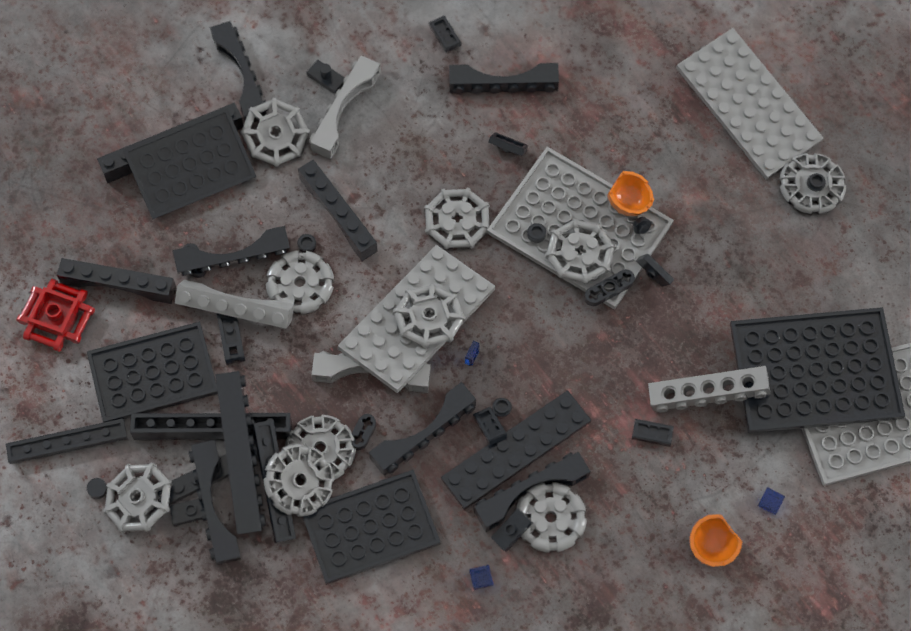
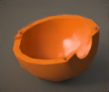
[607,171,654,216]
[690,514,742,566]

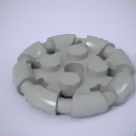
[779,153,846,214]
[266,250,334,314]
[285,415,356,481]
[264,444,334,517]
[515,482,587,552]

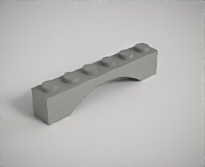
[309,56,381,159]
[175,280,294,329]
[311,351,431,393]

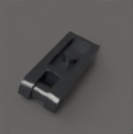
[217,313,246,365]

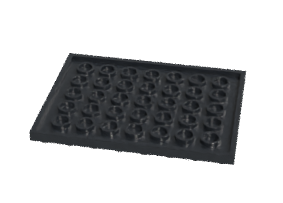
[730,307,905,433]

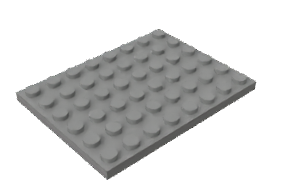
[487,147,674,310]
[802,343,911,486]

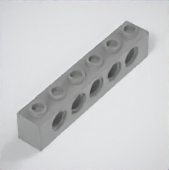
[648,366,771,413]

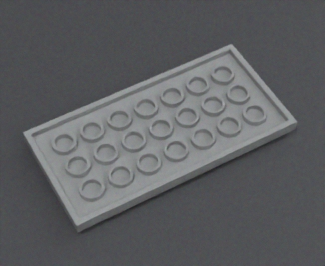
[676,28,824,180]
[338,245,495,393]

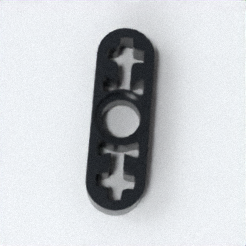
[584,269,635,307]

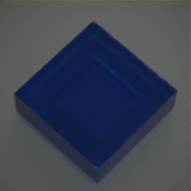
[465,340,480,366]
[758,487,785,515]
[469,565,494,590]

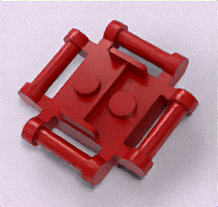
[16,279,95,352]

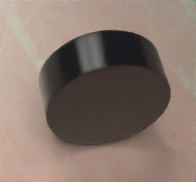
[527,223,546,243]
[297,234,316,253]
[86,478,107,499]

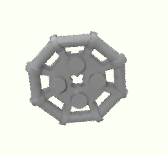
[240,98,310,167]
[424,187,490,250]
[545,218,616,284]
[393,283,466,348]
[103,462,173,533]

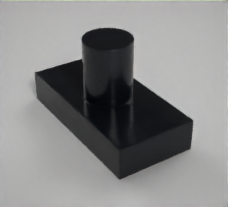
[307,60,345,94]

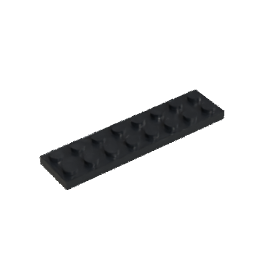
[441,390,591,510]

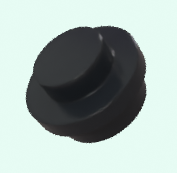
[807,173,826,192]
[633,217,651,234]
[492,398,512,417]

